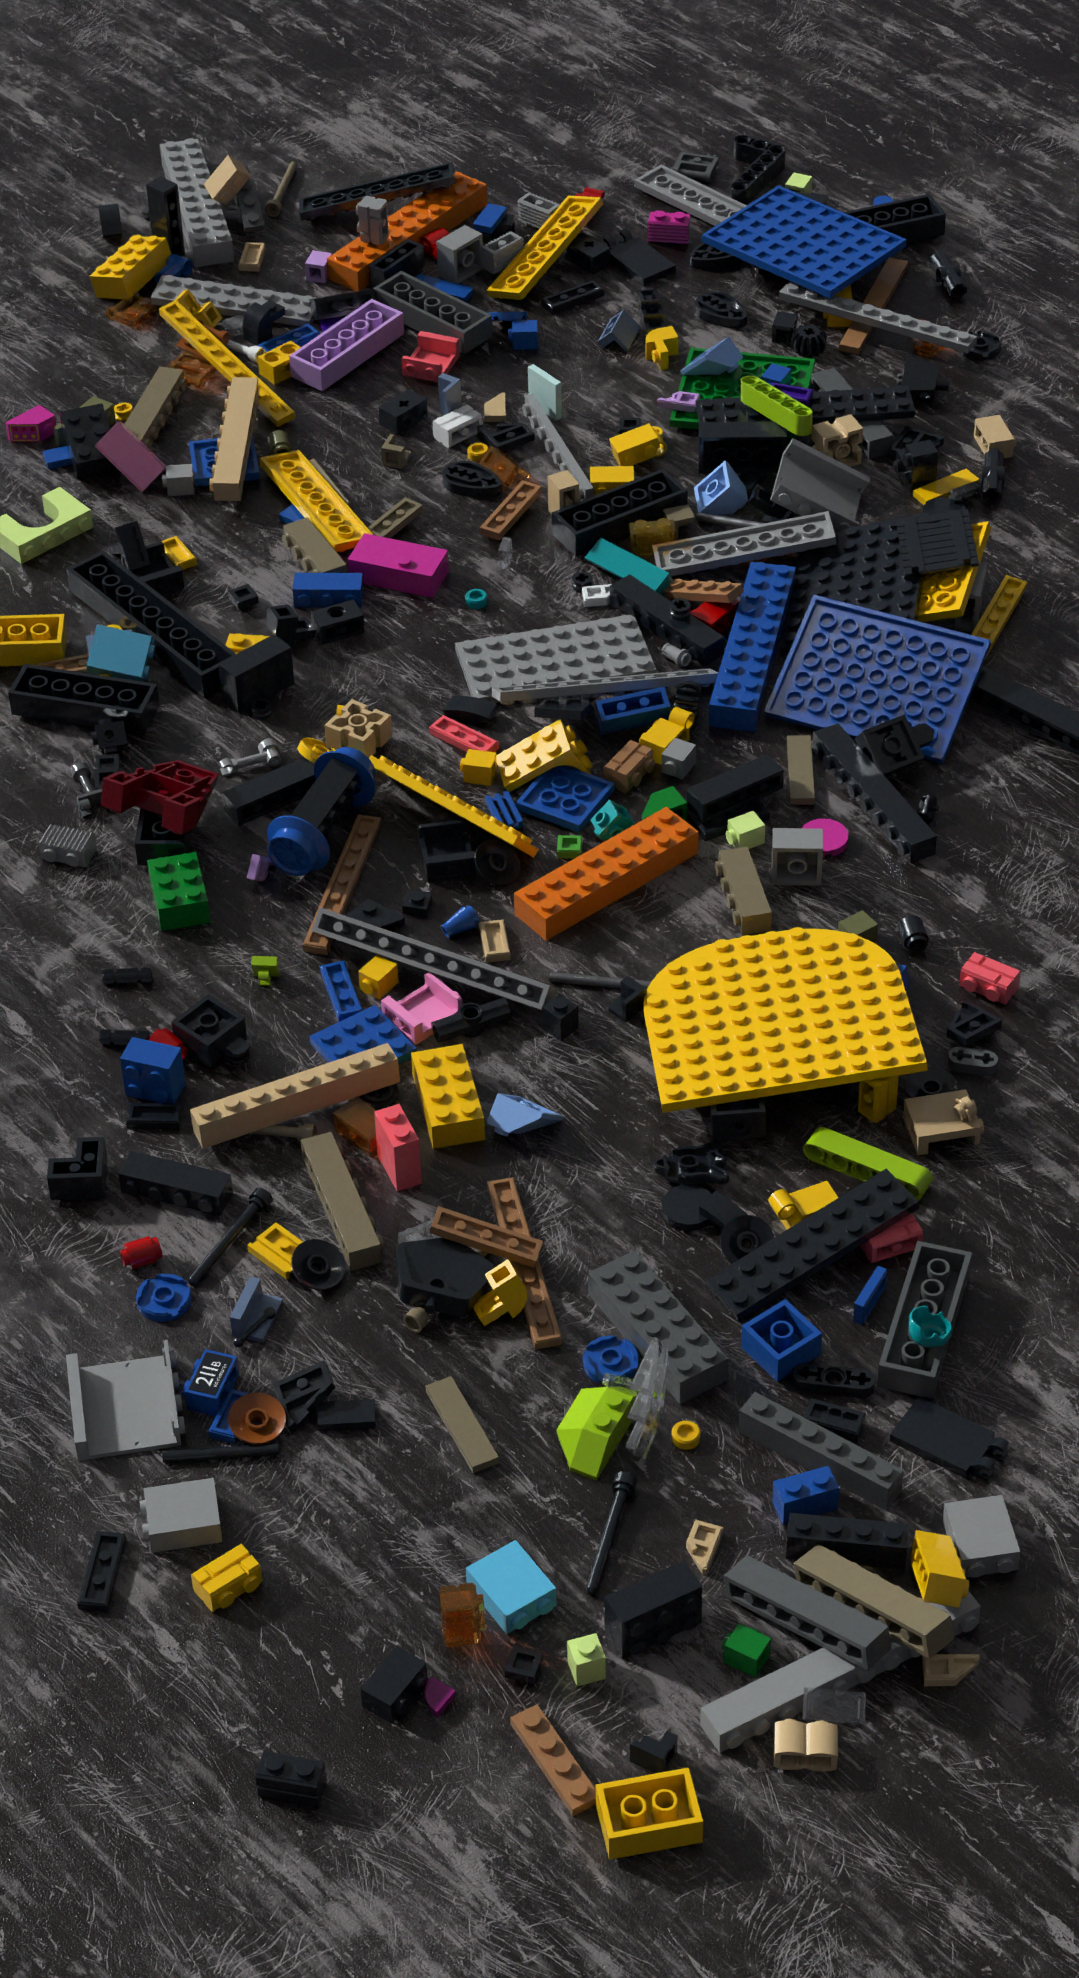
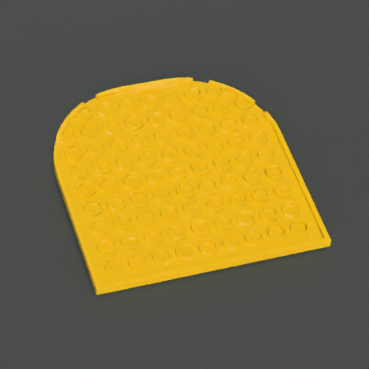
[643,927,928,1113]

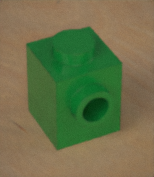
[721,1623,771,1678]

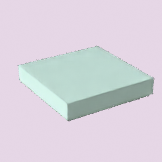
[528,364,562,421]

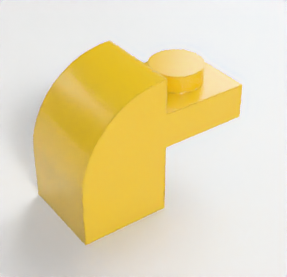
[174,289,222,328]
[646,326,678,370]
[473,1259,527,1326]

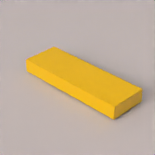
[913,469,980,505]

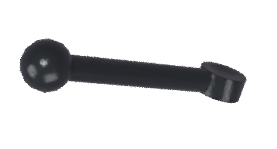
[233,1307,276,1348]

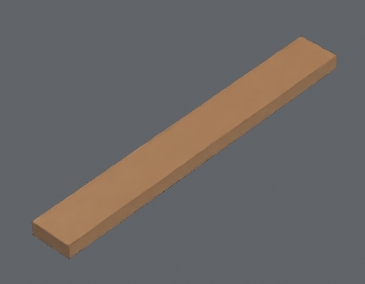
[839,258,908,354]
[303,814,382,955]
[487,1177,562,1350]

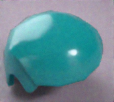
[909,1306,953,1348]

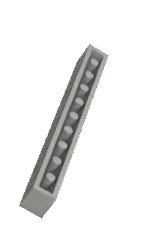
[312,907,558,1010]
[700,1591,981,1753]

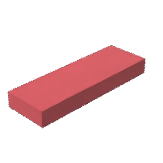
[429,715,499,752]

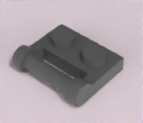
[672,152,719,183]

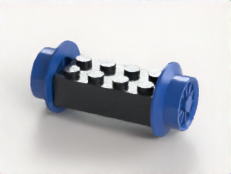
[267,747,376,876]

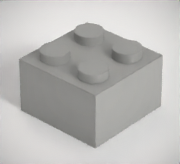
[436,225,483,284]
[772,828,823,886]

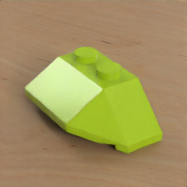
[557,1385,646,1481]

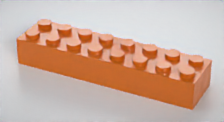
[514,807,699,941]

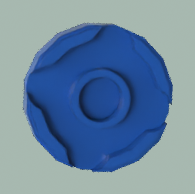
[488,312,528,321]
[136,1274,192,1322]
[583,1335,639,1385]

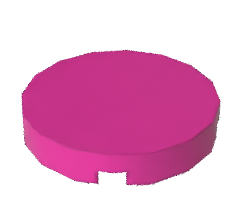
[802,819,848,857]

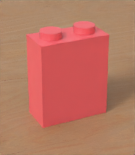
[374,1104,422,1192]

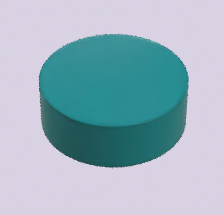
[465,589,488,609]

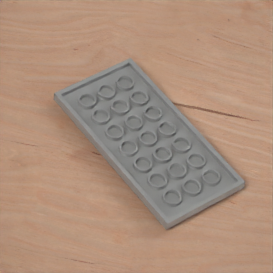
[455,615,656,703]

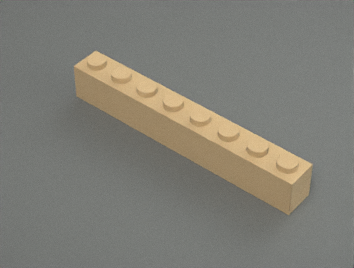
[209,377,259,501]
[190,1043,400,1149]

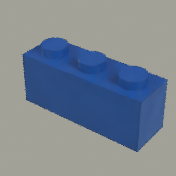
[292,573,364,608]
[595,687,671,735]

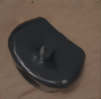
[917,795,939,821]

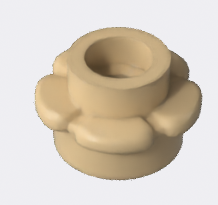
[953,1096,977,1121]

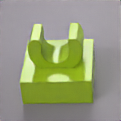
[251,956,280,986]

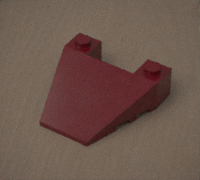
[101,760,219,835]

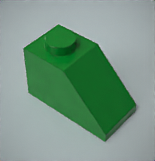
[642,786,687,821]

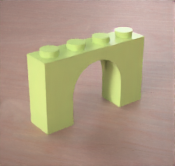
[0,487,93,564]

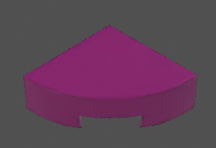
[425,1676,456,1718]

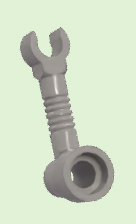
[220,738,282,776]

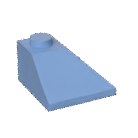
[680,337,743,375]
[694,461,748,515]
[486,1093,563,1136]

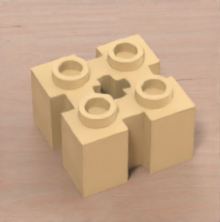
[811,414,863,467]
[324,699,392,758]

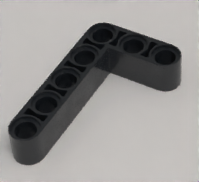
[730,135,786,205]

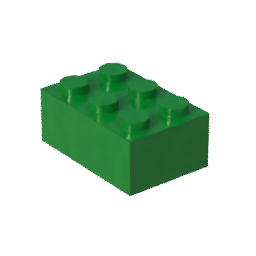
[147,852,210,931]

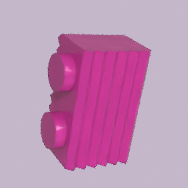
[648,211,690,244]

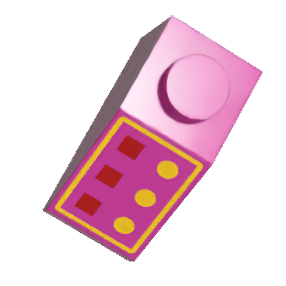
[5,405,57,442]

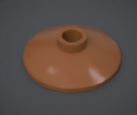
[228,1393,286,1445]

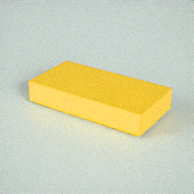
[162,536,197,570]

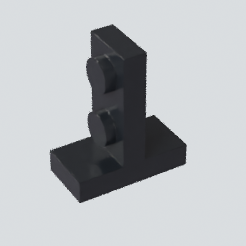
[109,521,150,571]

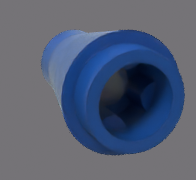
[441,905,480,938]

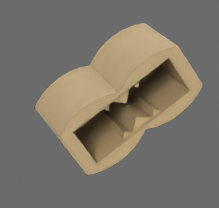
[774,1719,838,1772]

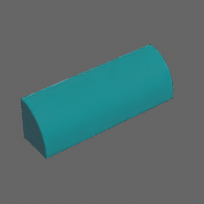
[585,538,673,596]

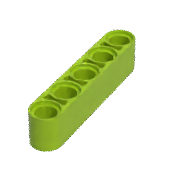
[741,376,813,436]
[803,1127,933,1201]

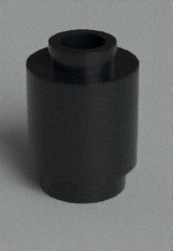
[898,915,929,953]

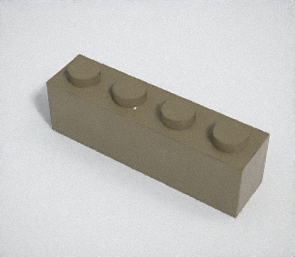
[282,518,347,573]
[715,847,772,935]

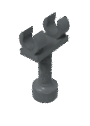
[70,762,109,816]

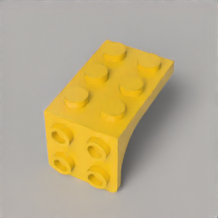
[496,719,593,792]

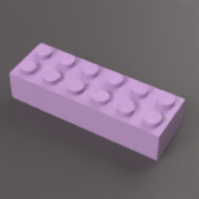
[289,299,404,391]

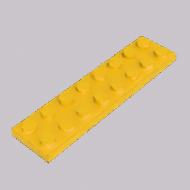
[487,195,603,300]
[260,450,373,552]
[369,755,538,858]

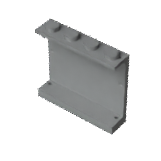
[770,438,870,531]
[66,1340,186,1461]

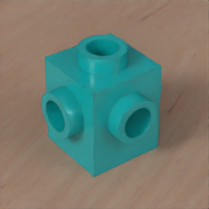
[591,799,634,840]

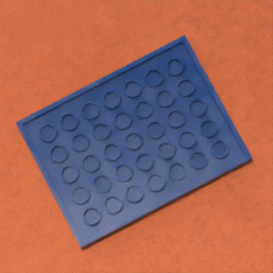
[764,594,991,764]

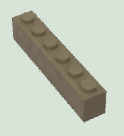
[124,366,187,449]
[301,1132,385,1271]
[794,1544,954,1659]

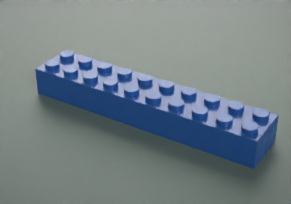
[709,562,796,732]

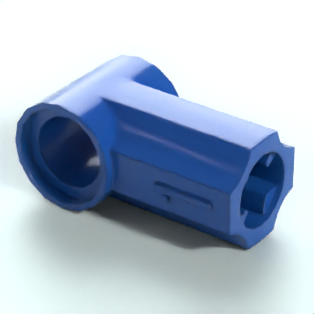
[155,254,193,283]

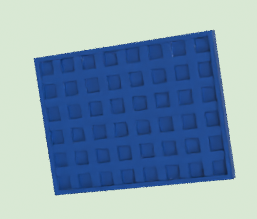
[702,185,907,298]

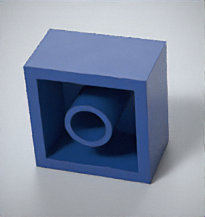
[120,1037,186,1104]
[741,1299,822,1382]

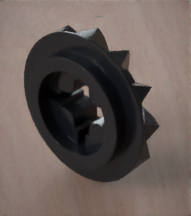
[357,1084,399,1112]

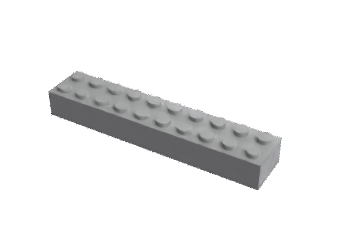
[160,138,234,267]

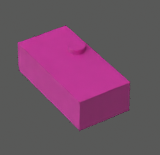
[348,533,449,598]

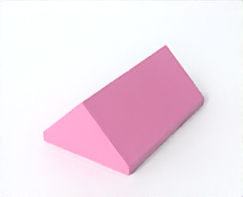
[95,422,166,492]

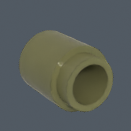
[267,430,292,455]

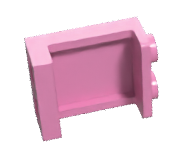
[381,972,463,1045]

